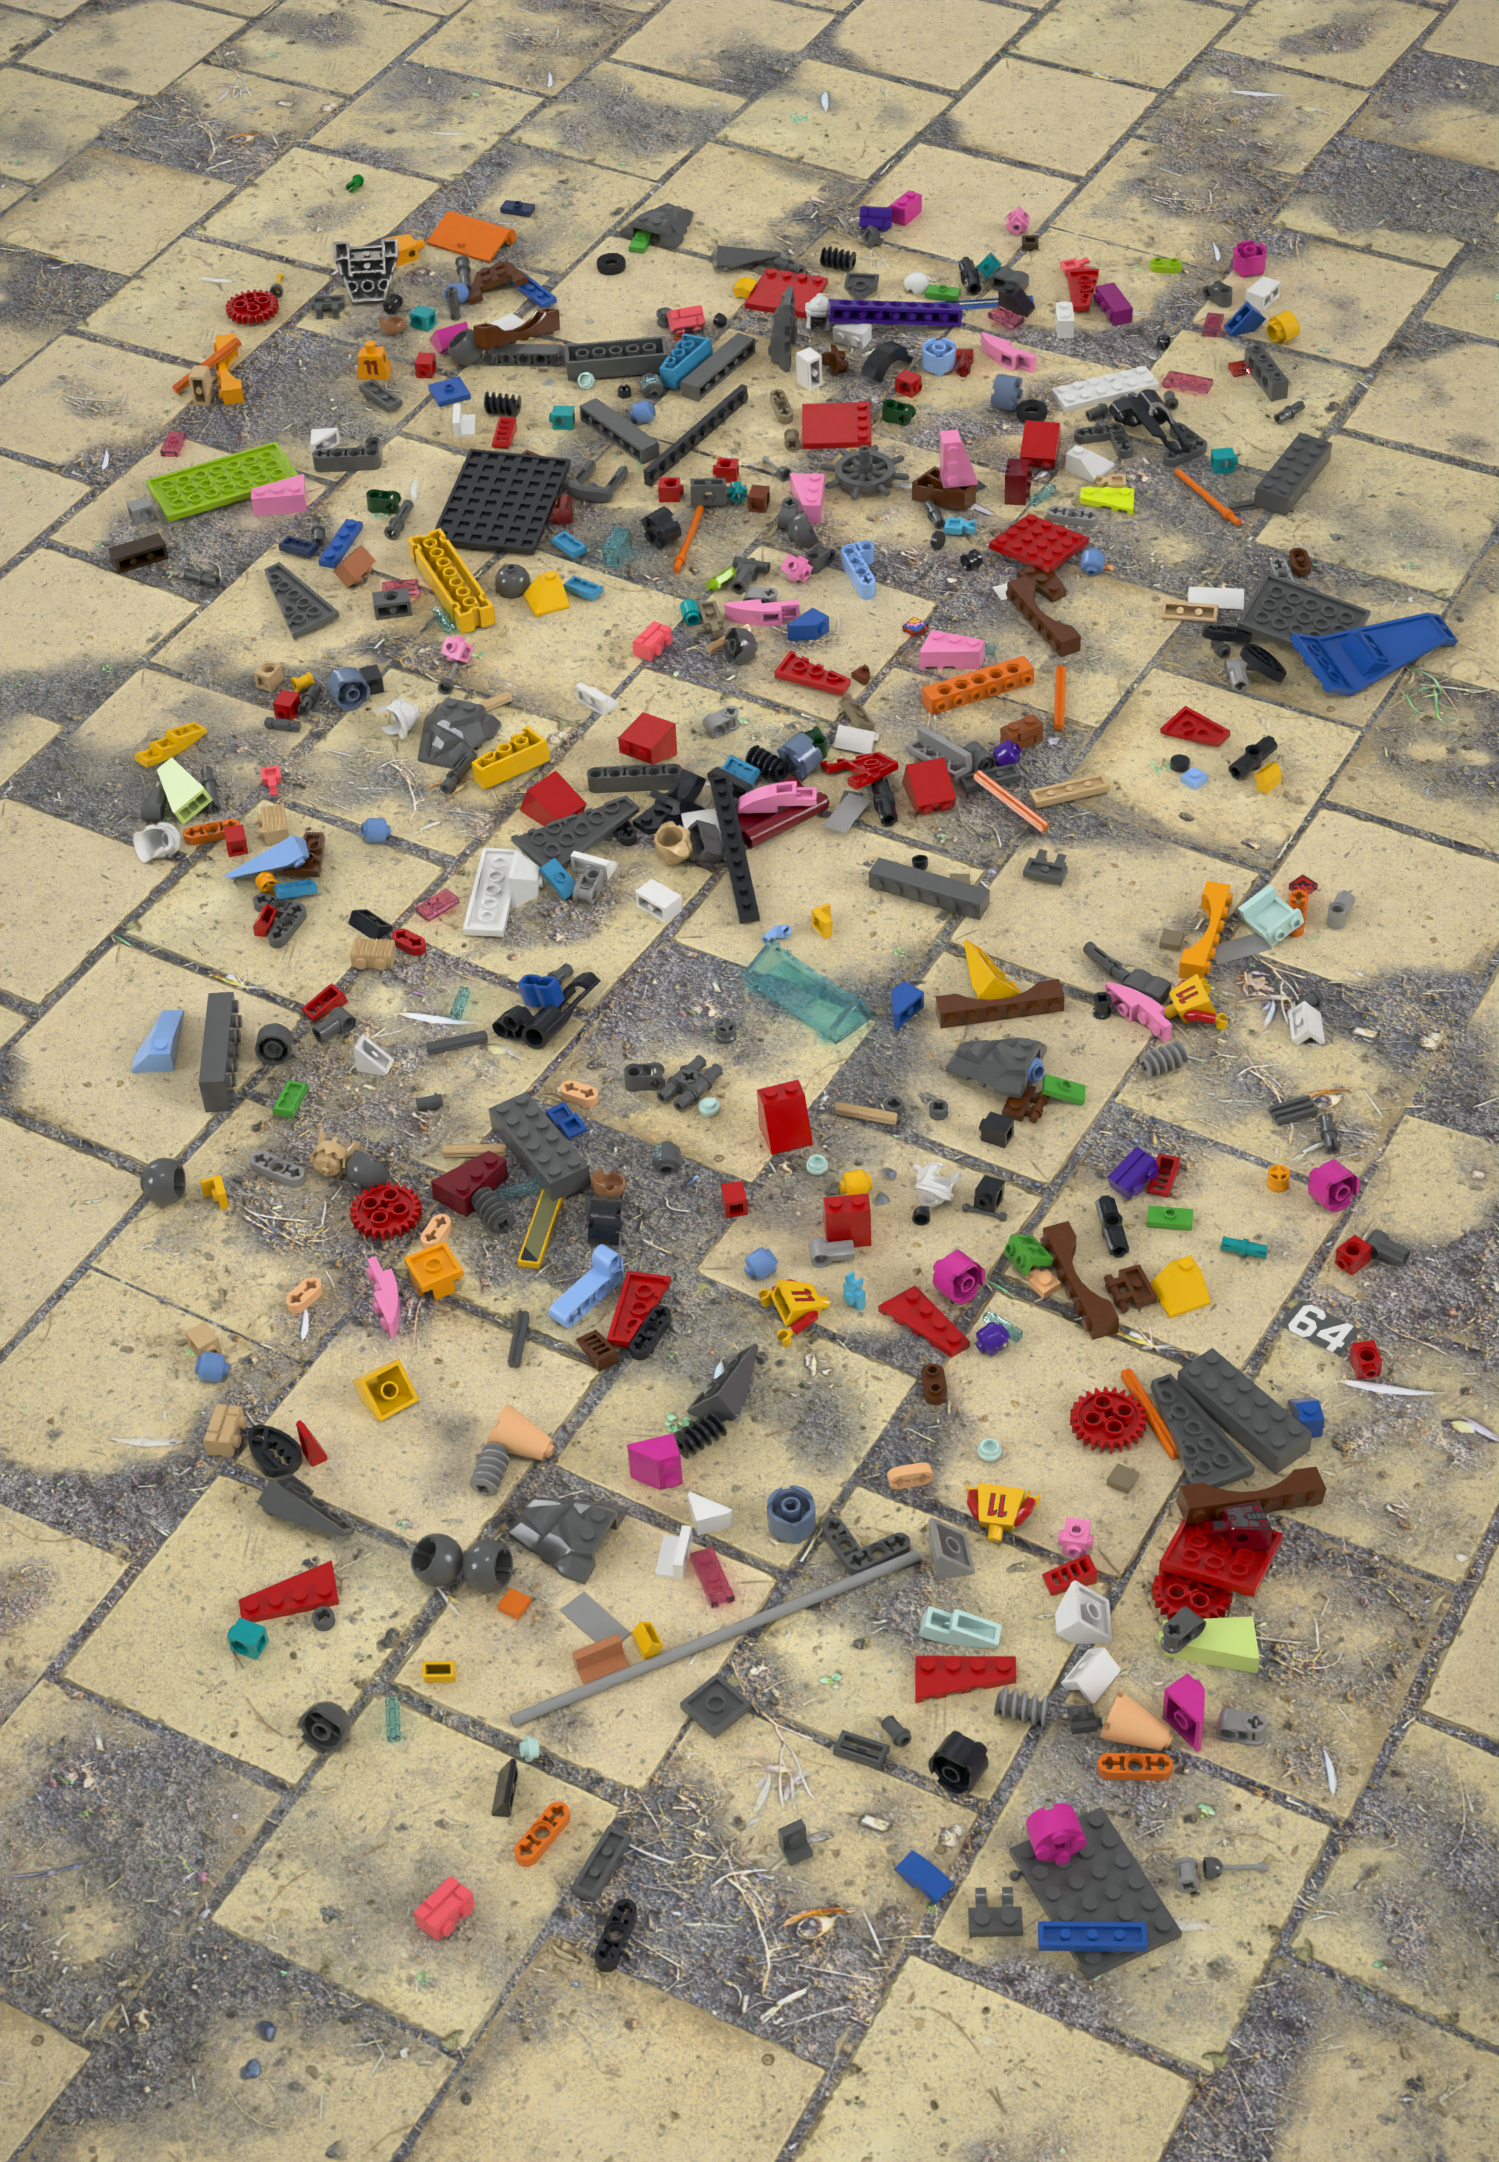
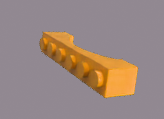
[213,333,244,405]
[1179,881,1233,979]

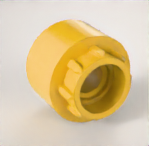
[1266,310,1300,344]

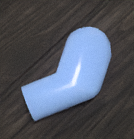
[762,925,792,945]

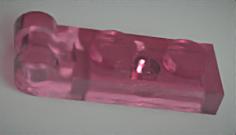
[1162,371,1213,394]
[690,1546,735,1609]

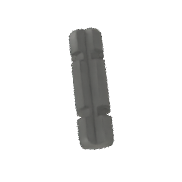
[1228,499,1260,512]
[264,717,301,732]

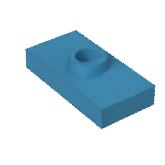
[551,531,588,559]
[563,575,604,601]
[721,755,761,785]
[538,857,576,901]
[273,879,318,899]

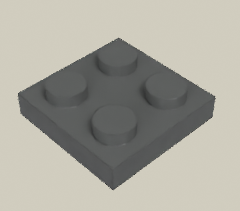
[680,1673,752,1739]

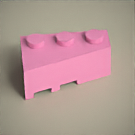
[940,430,979,488]
[789,473,825,523]
[251,474,307,516]
[920,630,985,670]

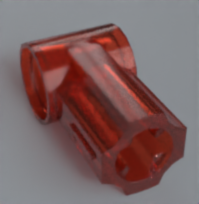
[956,348,974,377]
[553,494,573,524]

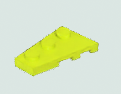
[1080,486,1134,515]

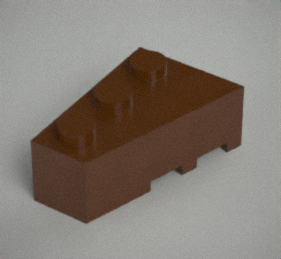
[912,466,976,511]

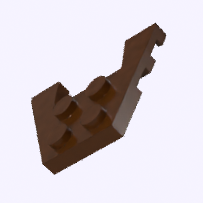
[468,260,529,305]

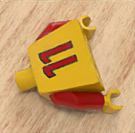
[1164,974,1228,1030]
[759,1279,830,1347]
[966,1483,1041,1543]

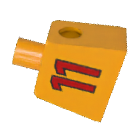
[357,340,392,380]

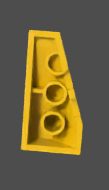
[964,939,1022,1000]

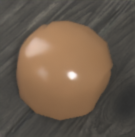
[379,316,406,335]
[591,1169,626,1199]

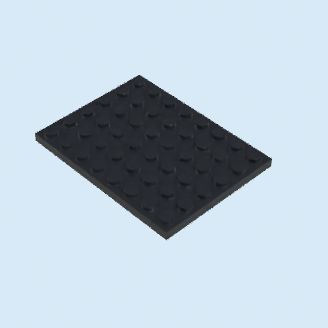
[434,449,571,555]

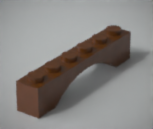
[473,307,560,350]
[1006,576,1081,657]
[936,979,1065,1029]
[1040,1221,1119,1340]
[1176,1466,1326,1524]

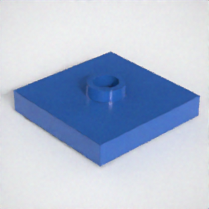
[428,376,471,407]

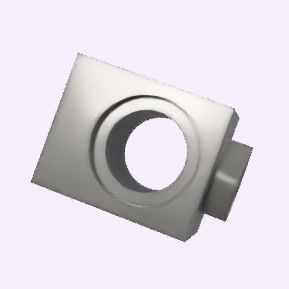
[126,496,156,526]

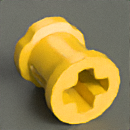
[291,672,315,693]

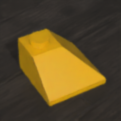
[523,570,570,617]
[1150,1255,1211,1318]
[352,1359,420,1422]

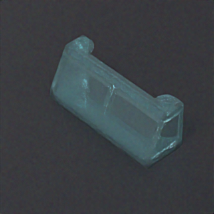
[741,937,874,1045]

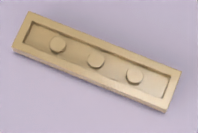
[1029,773,1110,808]

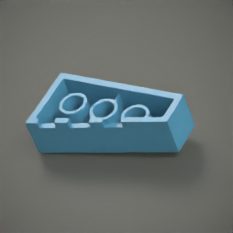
[659,333,713,389]

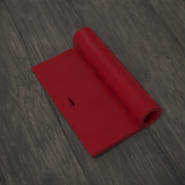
[735,776,830,849]

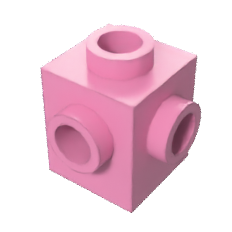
[1006,206,1030,236]
[780,554,813,583]
[441,635,474,663]
[1058,1517,1094,1558]

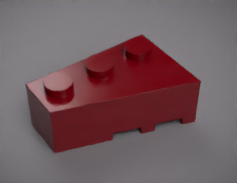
[1004,459,1032,505]
[430,1150,509,1217]

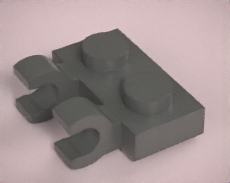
[311,295,345,319]
[1023,849,1068,886]
[968,1887,1023,1937]

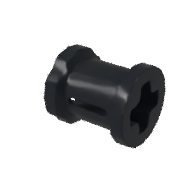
[383,293,403,315]
[1093,992,1112,1020]

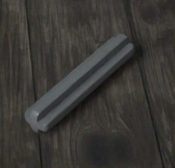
[426,1030,488,1055]
[507,1310,529,1368]

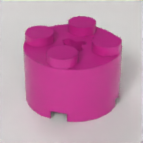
[1232,240,1267,278]
[1308,1159,1360,1212]
[933,1250,985,1304]
[1026,1803,1087,1865]

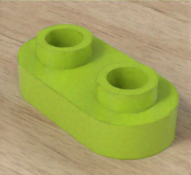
[1149,257,1182,274]
[704,566,736,591]

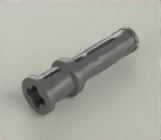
[455,255,471,293]
[384,500,414,540]

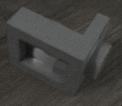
[778,1819,813,1866]

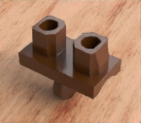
[821,344,849,376]

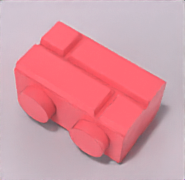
[667,305,705,335]
[632,621,673,662]
[413,1876,475,1941]

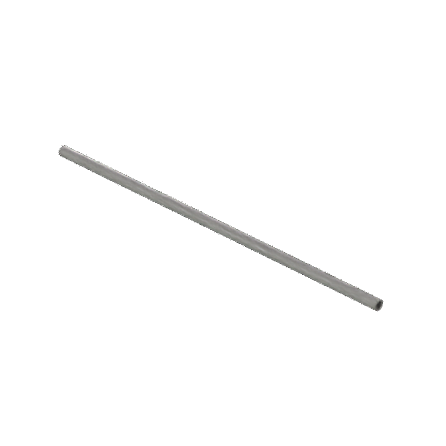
[510,1549,921,1727]

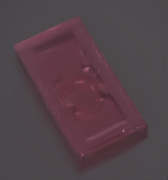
[988,306,1024,330]
[1202,312,1224,337]
[160,431,186,457]
[382,579,419,596]
[415,888,460,922]

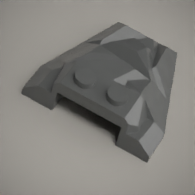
[620,203,694,250]
[333,238,399,304]
[768,286,797,372]
[418,697,501,769]
[946,1038,1047,1098]
[509,1497,628,1585]

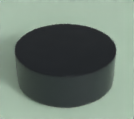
[930,531,946,550]
[1170,754,1190,772]

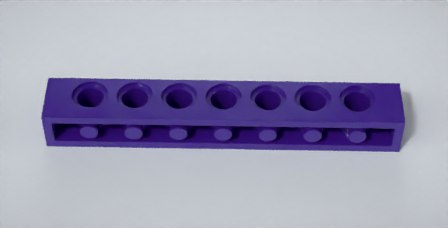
[827,299,963,327]

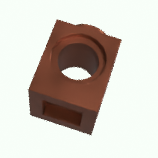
[748,485,770,513]

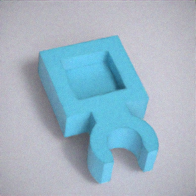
[944,517,977,535]
[843,1271,866,1311]

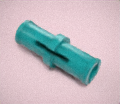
[1220,1236,1268,1259]

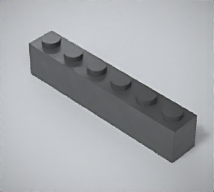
[680,333,756,402]
[580,398,659,464]
[869,858,990,920]

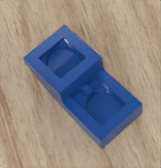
[546,1102,587,1140]
[894,1850,954,1904]

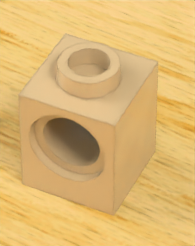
[254,660,284,692]
[185,1321,222,1356]

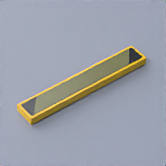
[517,1189,564,1269]

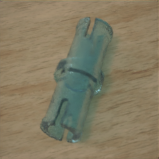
[432,605,455,634]

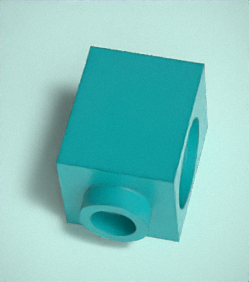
[976,252,1002,279]
[410,305,437,332]
[549,405,575,430]
[1210,447,1238,474]
[227,1618,269,1660]

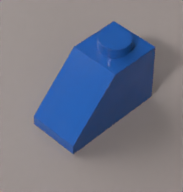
[1224,301,1266,336]
[787,608,829,641]
[891,981,924,1030]
[1288,1397,1324,1438]

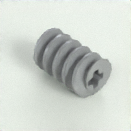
[1139,1041,1188,1079]
[470,1443,510,1496]
[994,1685,1049,1728]

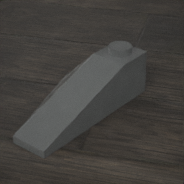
[711,245,781,272]
[687,1343,759,1423]
[257,1473,355,1537]

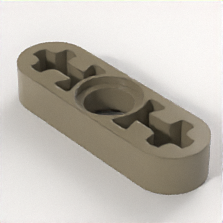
[770,389,793,424]

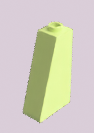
[157,757,213,825]
[1158,1616,1260,1673]

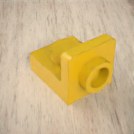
[812,903,833,939]
[200,1175,229,1210]

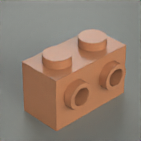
[333,545,376,588]

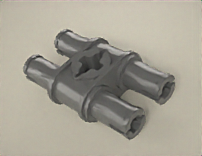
[657,1055,723,1112]

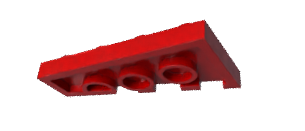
[1066,269,1099,313]
[774,650,851,696]
[607,1271,672,1348]
[878,1285,970,1358]
[238,1560,340,1623]
[915,1656,1016,1704]

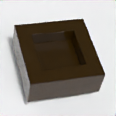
[1022,235,1038,251]

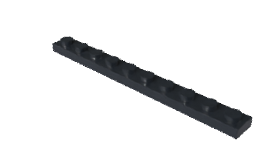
[643,384,748,486]
[709,775,760,924]

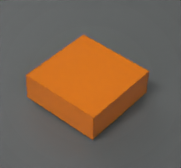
[497,1588,532,1620]

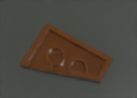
[1017,565,1067,603]
[283,832,325,877]

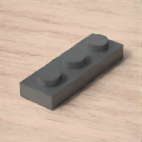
[359,379,402,413]
[960,763,1022,794]
[571,1825,632,1903]

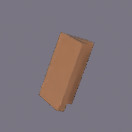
[572,1634,631,1685]

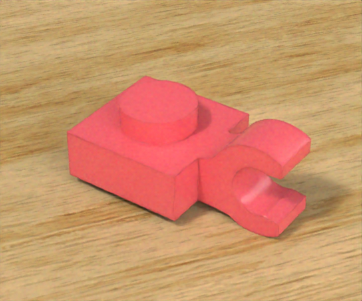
[1060,258,1090,275]
[260,765,282,796]

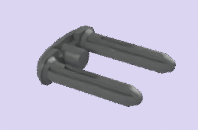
[566,460,628,503]

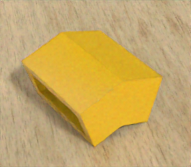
[733,277,757,299]
[1253,762,1282,794]
[632,1621,664,1660]
[422,1660,457,1683]

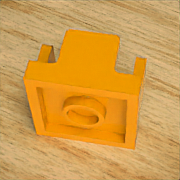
[404,1241,464,1300]

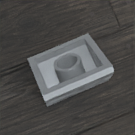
[929,1518,975,1580]

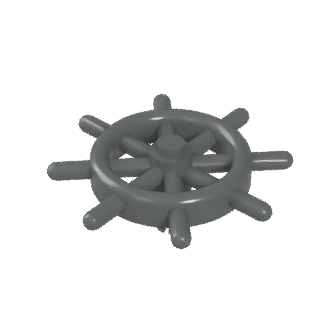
[821,445,909,500]

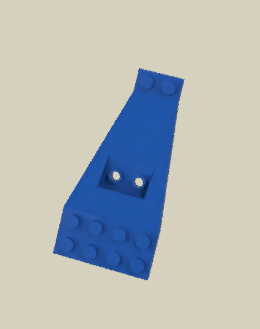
[1290,612,1458,696]

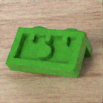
[1004,1234,1054,1276]

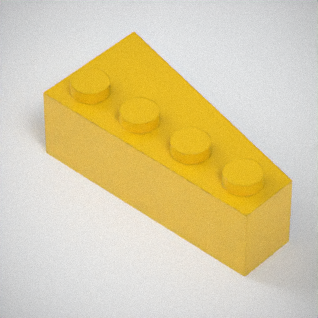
[471,725,550,790]

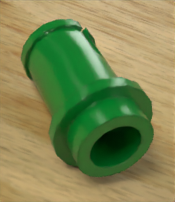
[346,174,364,193]

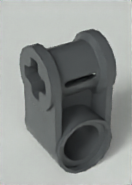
[1202,280,1232,308]
[777,497,798,529]
[805,543,836,574]
[624,1062,665,1092]
[1161,1606,1206,1654]

